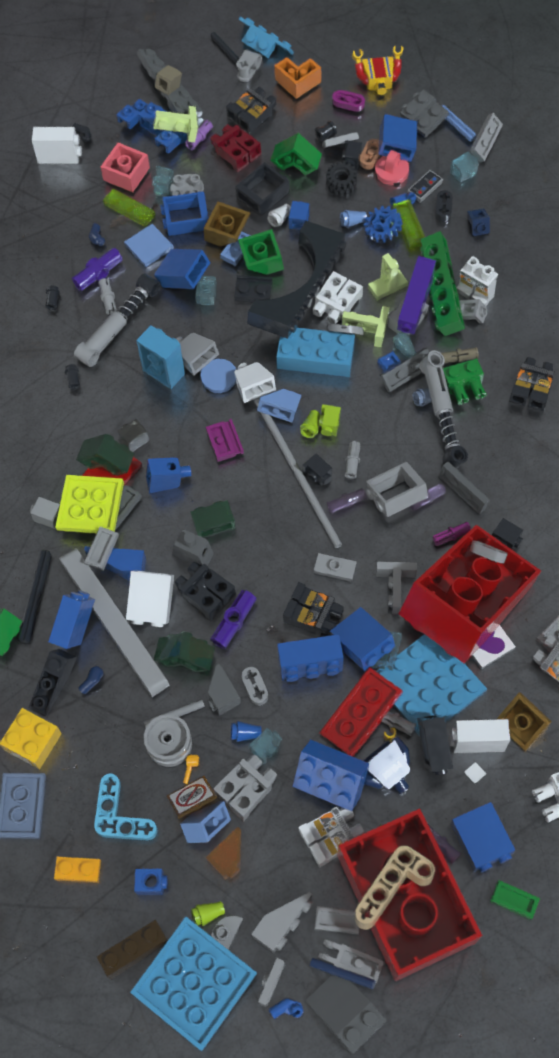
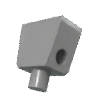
[176,333,219,375]

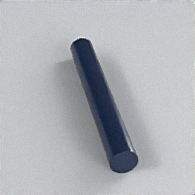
[310,958,376,989]

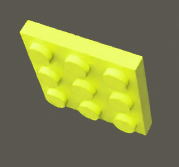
[55,475,124,533]

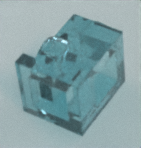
[152,166,174,196]
[195,276,217,305]
[249,728,282,765]

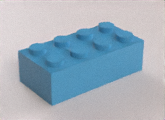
[277,328,355,377]

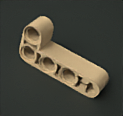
[355,846,435,930]

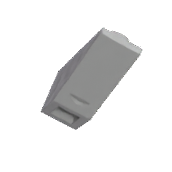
[251,892,313,953]

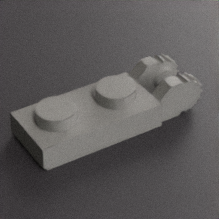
[318,939,384,984]

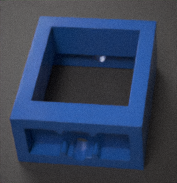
[160,191,209,236]

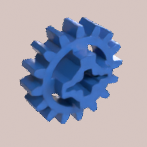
[364,206,403,243]

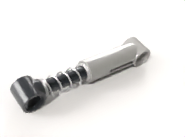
[74,273,161,367]
[419,350,468,468]

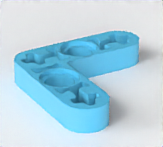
[94,774,158,841]

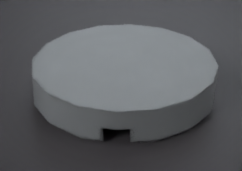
[327,324,364,335]

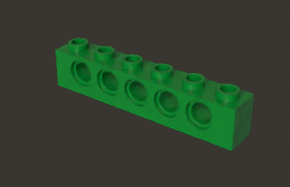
[420,231,465,336]

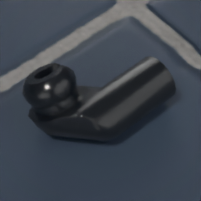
[72,123,92,142]

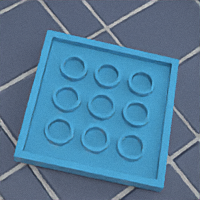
[376,634,487,736]
[130,917,257,1051]

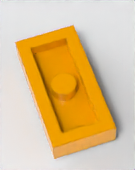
[54,857,101,883]

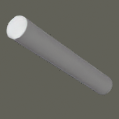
[143,699,205,727]

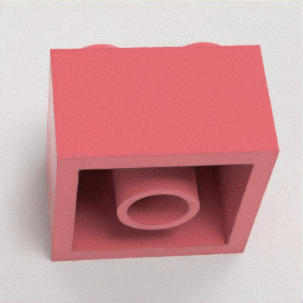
[101,143,150,192]

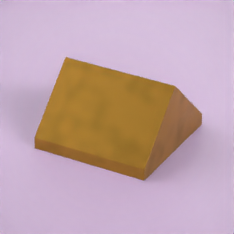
[496,692,552,751]

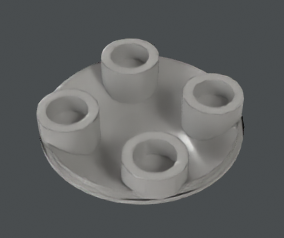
[170,174,204,196]

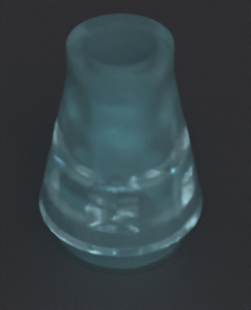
[392,332,417,358]

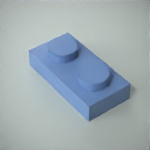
[220,231,251,266]

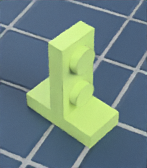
[154,106,198,142]
[368,253,408,301]
[342,306,390,347]

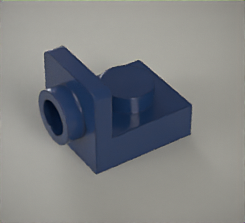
[467,208,490,236]

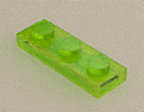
[103,189,155,227]
[393,200,425,249]

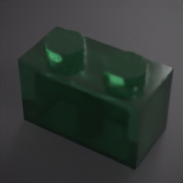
[190,500,236,538]

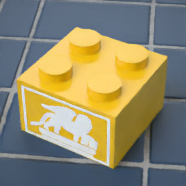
[0,708,62,770]

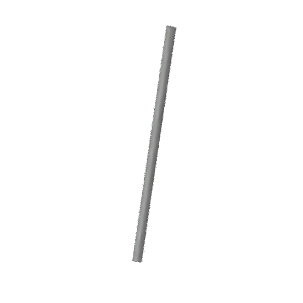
[253,397,342,548]

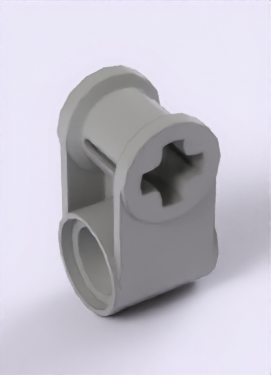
[236,50,262,82]

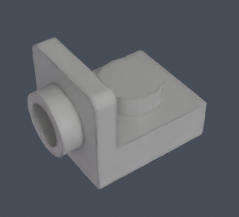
[460,299,487,324]

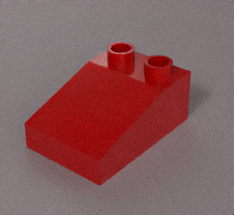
[398,525,541,664]

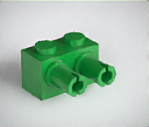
[443,359,487,405]

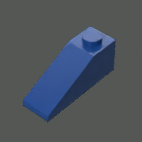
[85,546,146,581]

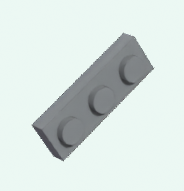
[470,113,503,163]

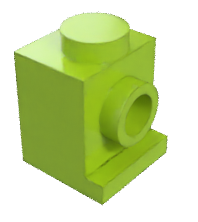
[319,404,341,436]

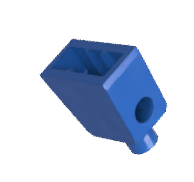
[146,457,191,493]

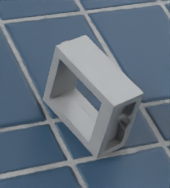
[366,462,428,517]

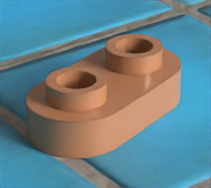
[359,139,381,169]

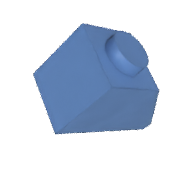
[257,389,301,423]
[180,801,231,843]

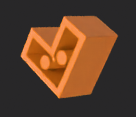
[274,57,321,99]

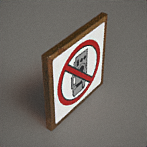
[167,776,218,819]

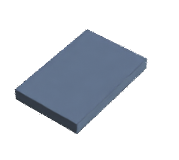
[0,773,46,839]

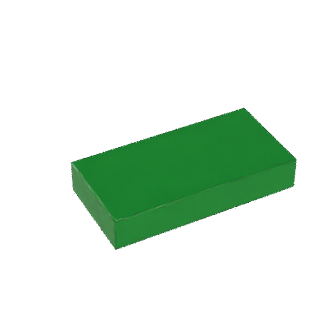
[490,880,540,920]

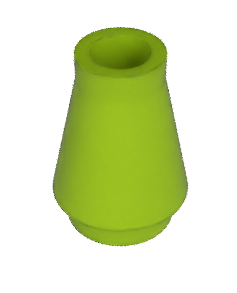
[300,410,320,438]
[191,901,225,926]

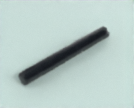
[18,550,51,643]

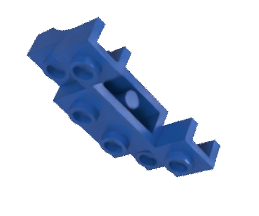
[117,99,188,154]

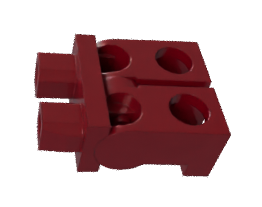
[211,124,262,173]

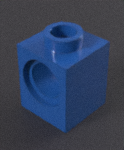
[289,201,310,230]
[134,869,168,895]

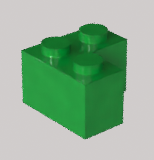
[270,133,322,175]

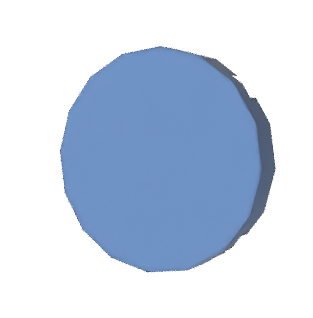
[201,359,236,393]

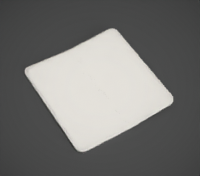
[464,762,486,783]

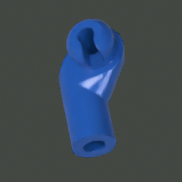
[390,192,416,206]
[268,998,303,1019]

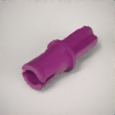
[432,521,471,546]

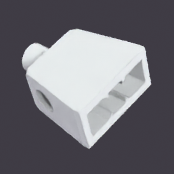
[234,362,276,403]

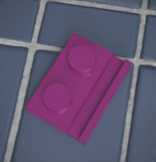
[206,419,244,462]

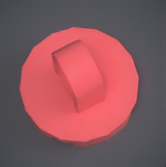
[375,150,409,185]

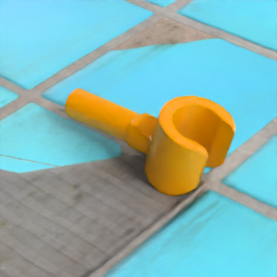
[183,755,199,784]

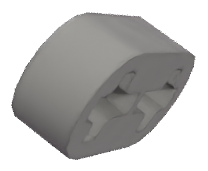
[469,540,507,563]
[242,667,268,706]

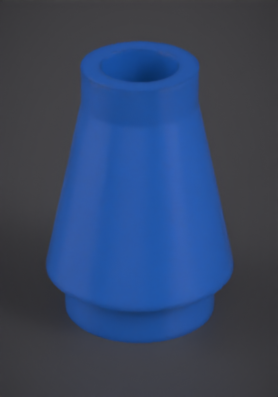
[231,721,261,742]

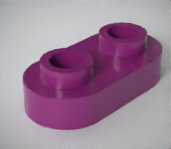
[332,90,365,111]

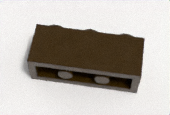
[96,919,168,980]

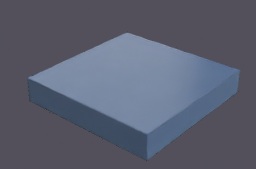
[124,224,174,268]

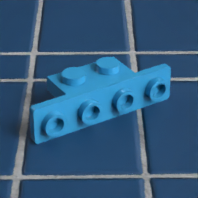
[239,17,294,58]

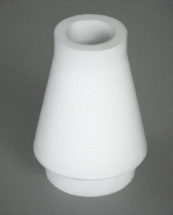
[267,204,291,227]

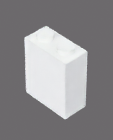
[32,127,82,164]
[126,570,174,627]
[449,719,510,753]

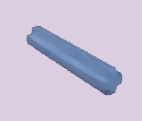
[442,105,477,142]

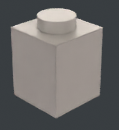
[30,497,60,529]

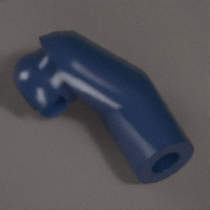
[89,223,105,246]
[78,666,104,694]

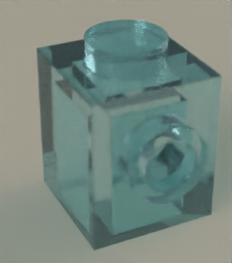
[450,151,479,183]

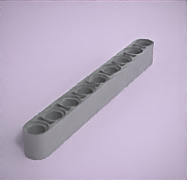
[59,548,170,697]

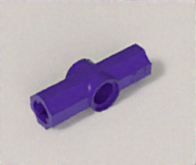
[72,248,123,290]
[210,590,257,649]

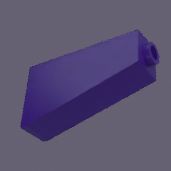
[397,256,436,335]

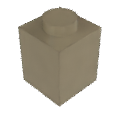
[155,65,182,95]

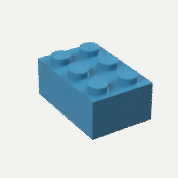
[136,325,185,389]

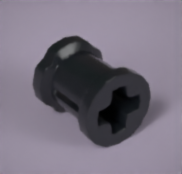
[315,121,337,142]

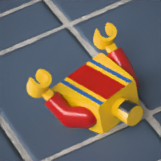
[352,46,403,95]

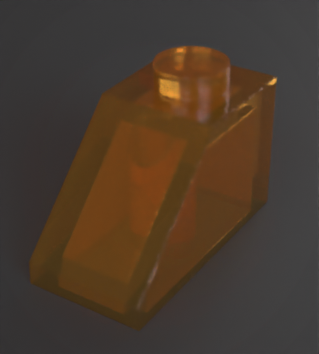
[206,827,242,880]

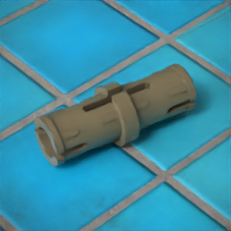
[441,347,479,363]

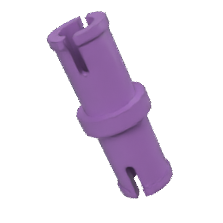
[186,120,213,150]

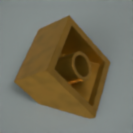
[204,201,250,246]

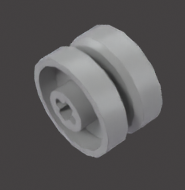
[144,714,193,767]

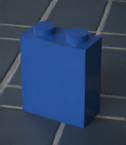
[378,114,417,162]
[154,249,211,289]
[48,591,95,649]
[330,607,395,671]
[450,802,515,873]

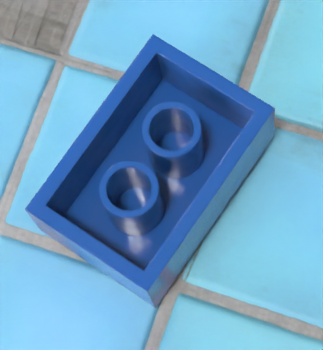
[277,634,343,682]
[293,740,370,811]

